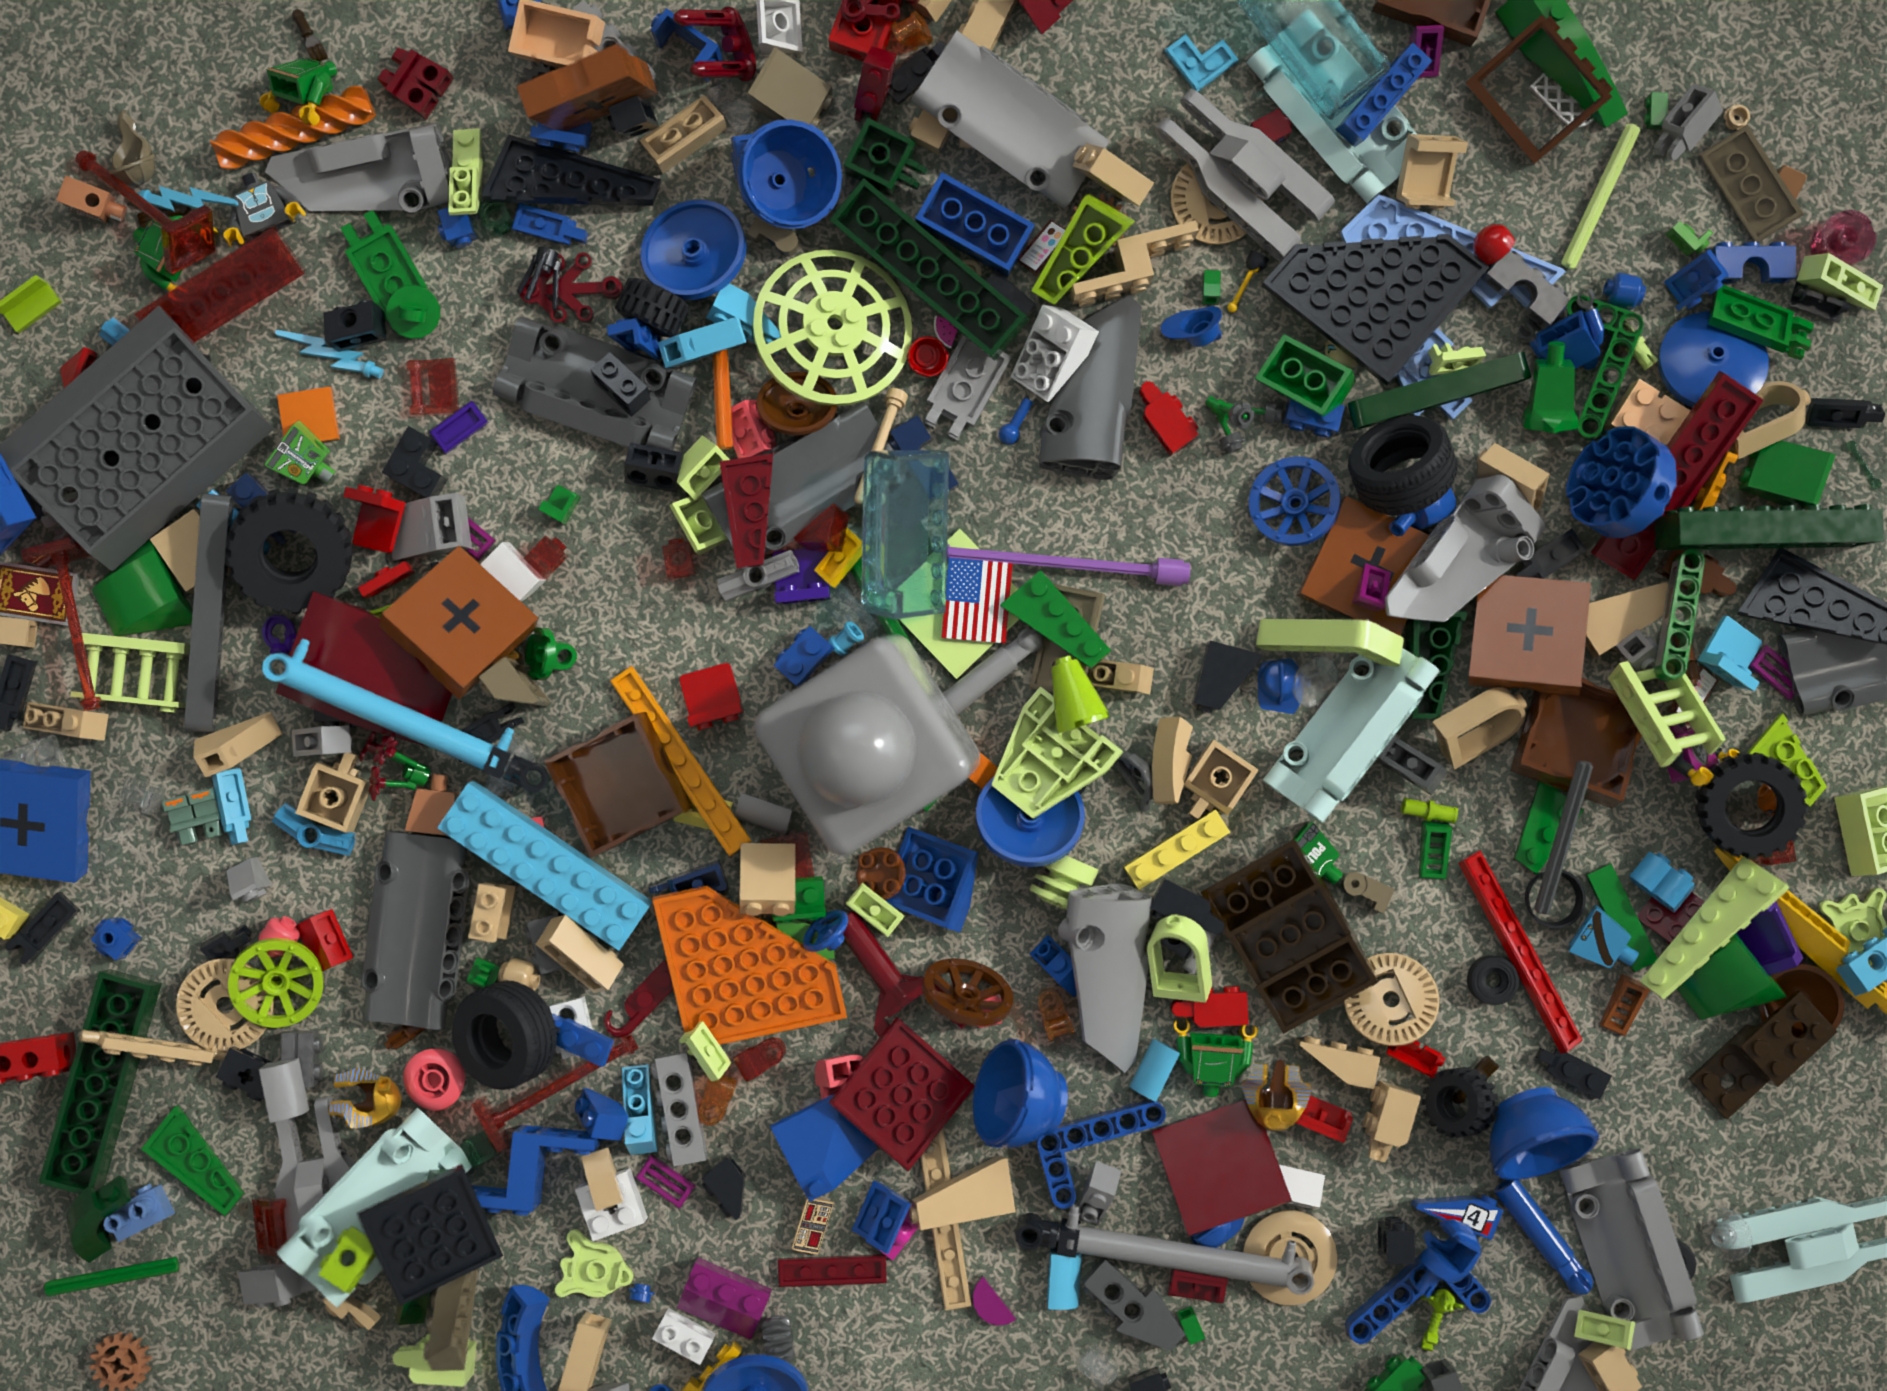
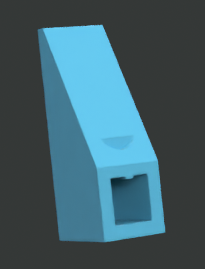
[706,283,781,355]
[658,316,746,368]
[622,1064,657,1155]

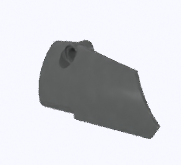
[1039,295,1142,480]

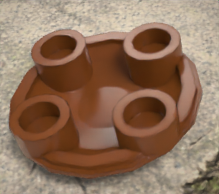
[856,847,906,900]

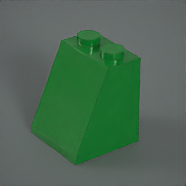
[1738,440,1836,509]

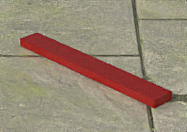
[1458,850,1583,1054]

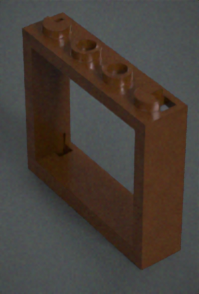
[1465,15,1613,164]

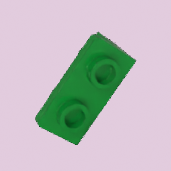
[771,876,826,923]

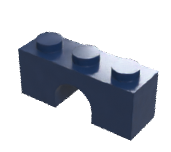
[888,415,959,503]

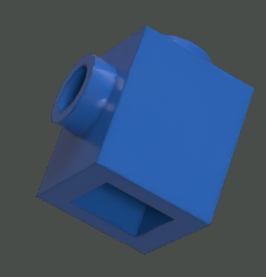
[438,207,477,248]

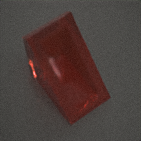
[794,503,849,552]

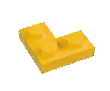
[814,517,869,588]

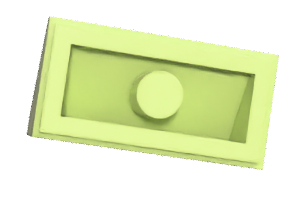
[846,883,905,937]

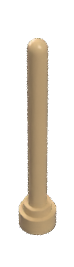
[854,388,908,504]

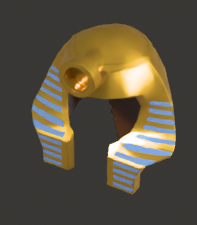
[1241,1060,1312,1131]
[329,1068,401,1128]

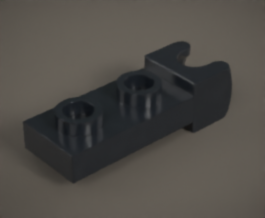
[6,892,80,965]

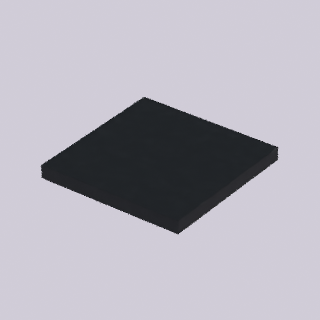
[357,1164,503,1306]

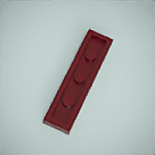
[778,1254,887,1287]

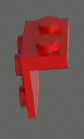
[343,484,406,554]
[679,663,744,731]

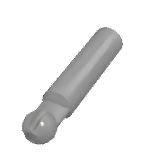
[943,627,1043,715]

